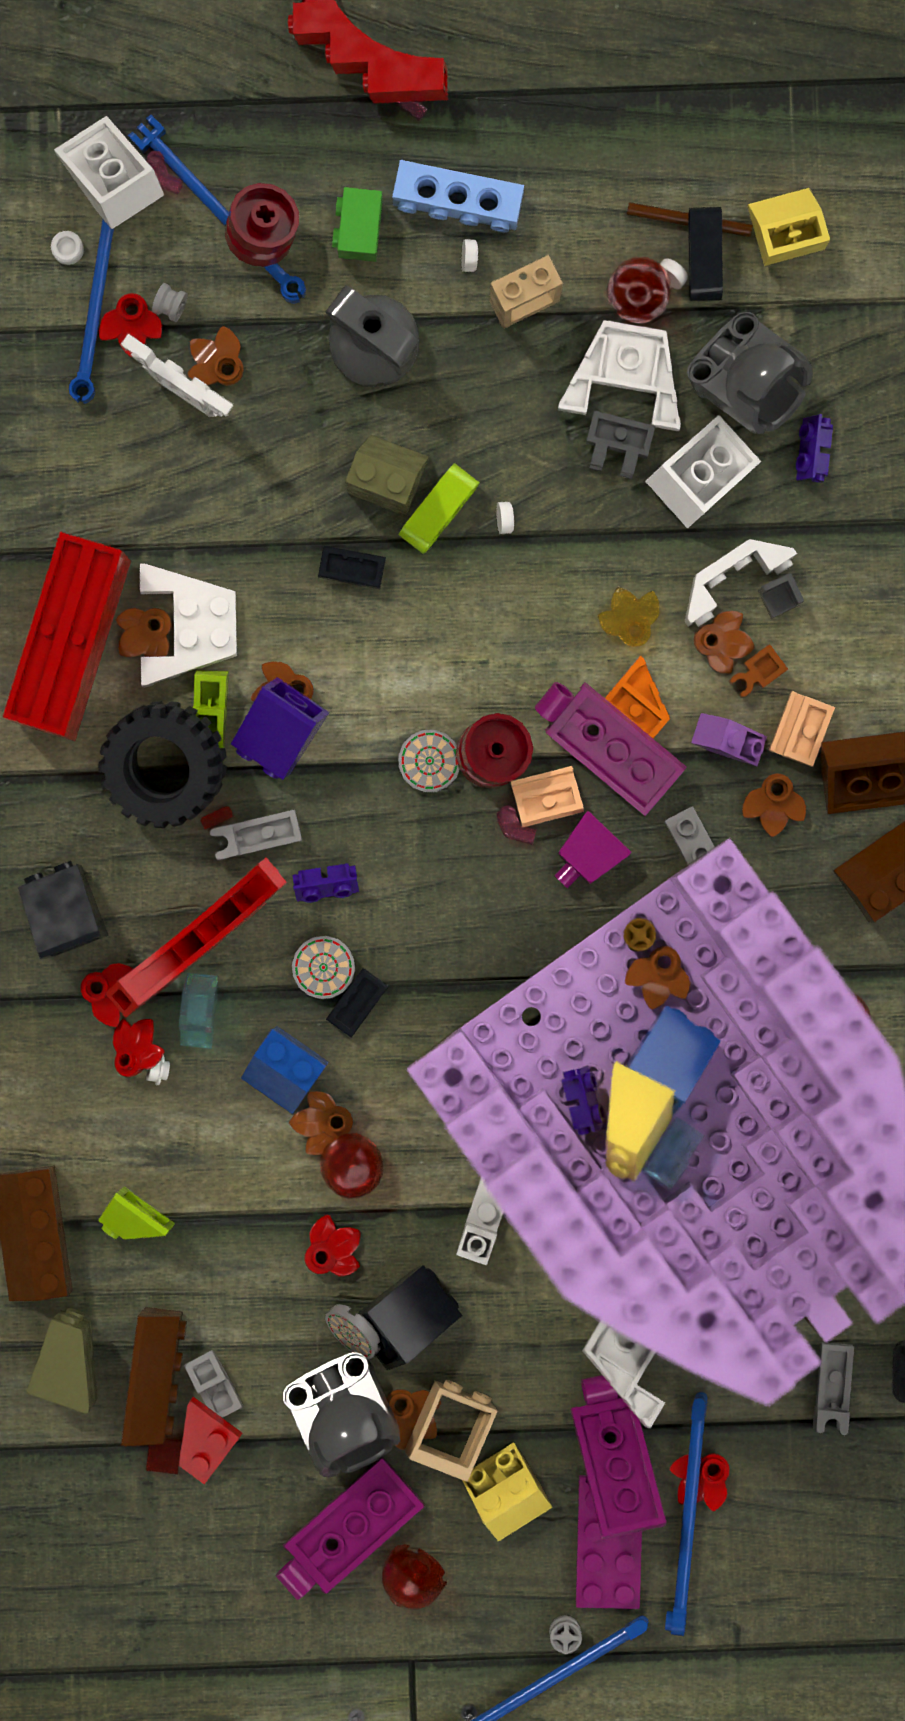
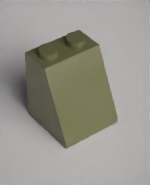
[345,435,429,516]
[26,1308,98,1414]

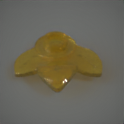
[598,587,660,647]

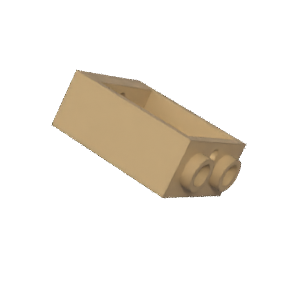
[490,255,563,329]
[405,1380,498,1482]

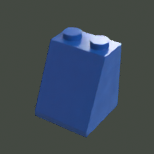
[626,1005,721,1116]
[241,1026,329,1114]

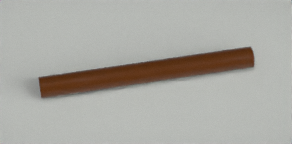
[627,202,753,237]

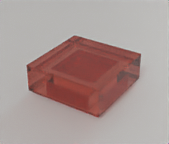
[200,806,236,831]
[146,1438,182,1474]

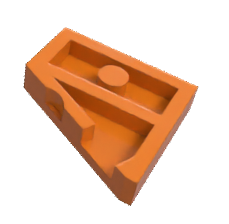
[605,656,670,739]

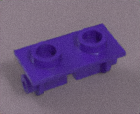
[796,414,833,483]
[293,863,359,903]
[561,1066,606,1135]

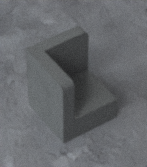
[758,572,804,619]

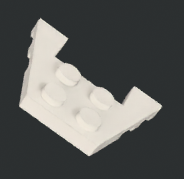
[558,320,681,431]
[121,334,234,417]
[140,564,237,687]
[582,1320,665,1429]

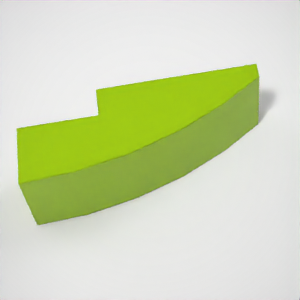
[192,670,229,748]

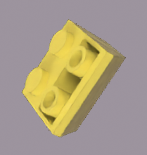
[748,188,830,266]
[462,1442,553,1542]

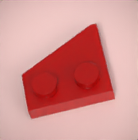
[179,1397,242,1485]

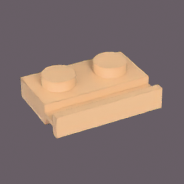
[769,691,835,767]
[511,766,584,827]

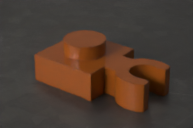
[729,644,788,698]

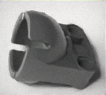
[325,285,419,387]
[687,312,813,434]
[283,1352,400,1477]

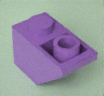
[691,713,767,766]

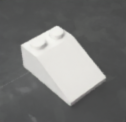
[54,116,164,229]
[645,415,761,528]

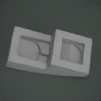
[184,1350,244,1418]

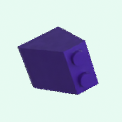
[231,677,330,780]

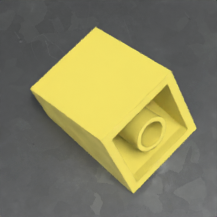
[606,1062,674,1182]

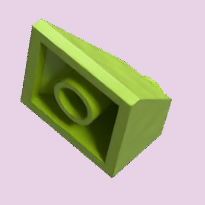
[98,1186,175,1239]

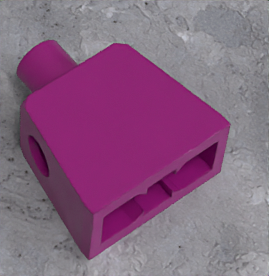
[554,811,632,889]

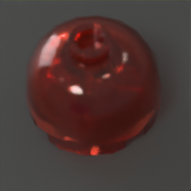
[607,257,671,323]
[320,1133,384,1199]
[382,1544,447,1610]

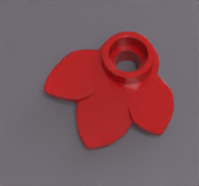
[99,293,162,357]
[81,963,133,1027]
[113,1019,165,1077]
[304,1215,361,1276]
[670,1453,730,1512]

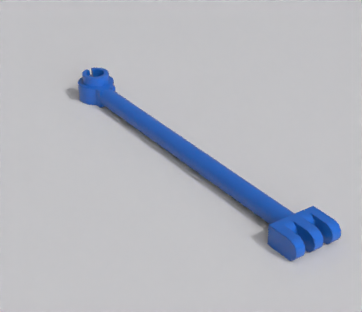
[128,114,306,303]
[69,219,114,404]
[665,1392,708,1636]
[471,1615,649,1721]

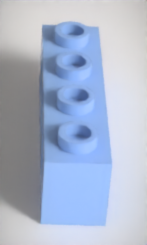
[392,160,524,232]

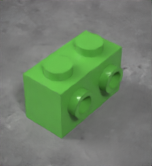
[332,187,383,262]

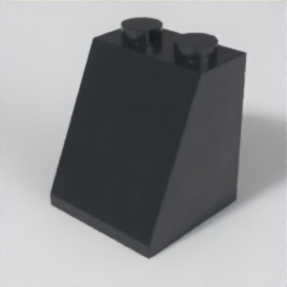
[18,861,109,959]
[354,1265,463,1370]

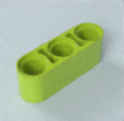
[399,463,480,554]

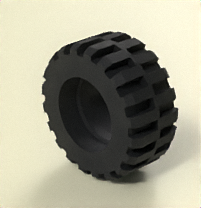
[98,701,227,828]

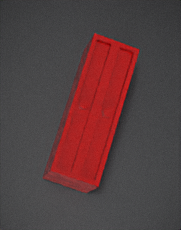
[3,532,131,741]

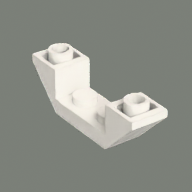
[685,539,797,627]
[456,1178,503,1265]

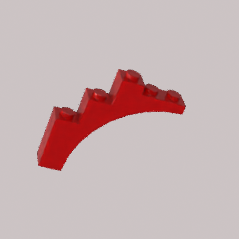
[288,0,448,103]
[105,858,287,1018]

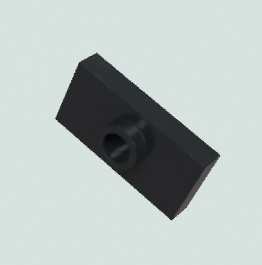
[318,546,386,589]
[326,968,389,1038]

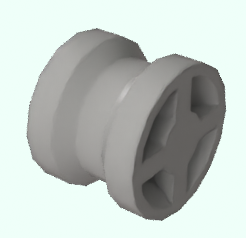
[152,283,188,322]
[549,1615,582,1654]

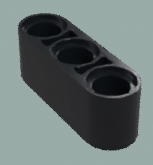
[688,207,723,301]

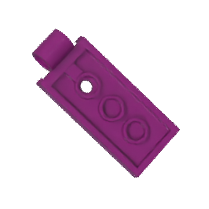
[535,682,687,816]
[570,1375,666,1540]
[275,1457,425,1600]
[575,1475,642,1609]

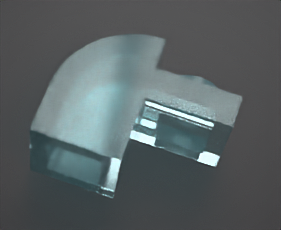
[179,973,218,1049]
[642,1117,704,1190]

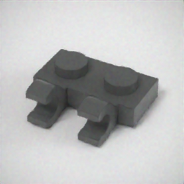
[586,411,655,479]

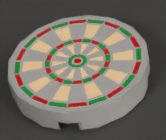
[398,730,460,792]
[292,936,355,999]
[325,1304,381,1359]

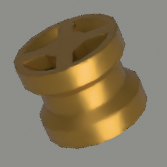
[624,918,656,951]

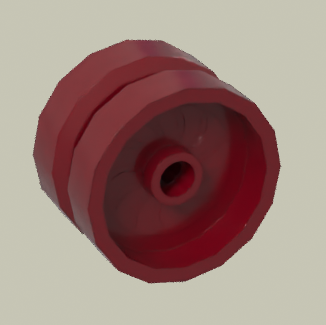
[225,183,299,267]
[456,713,533,789]

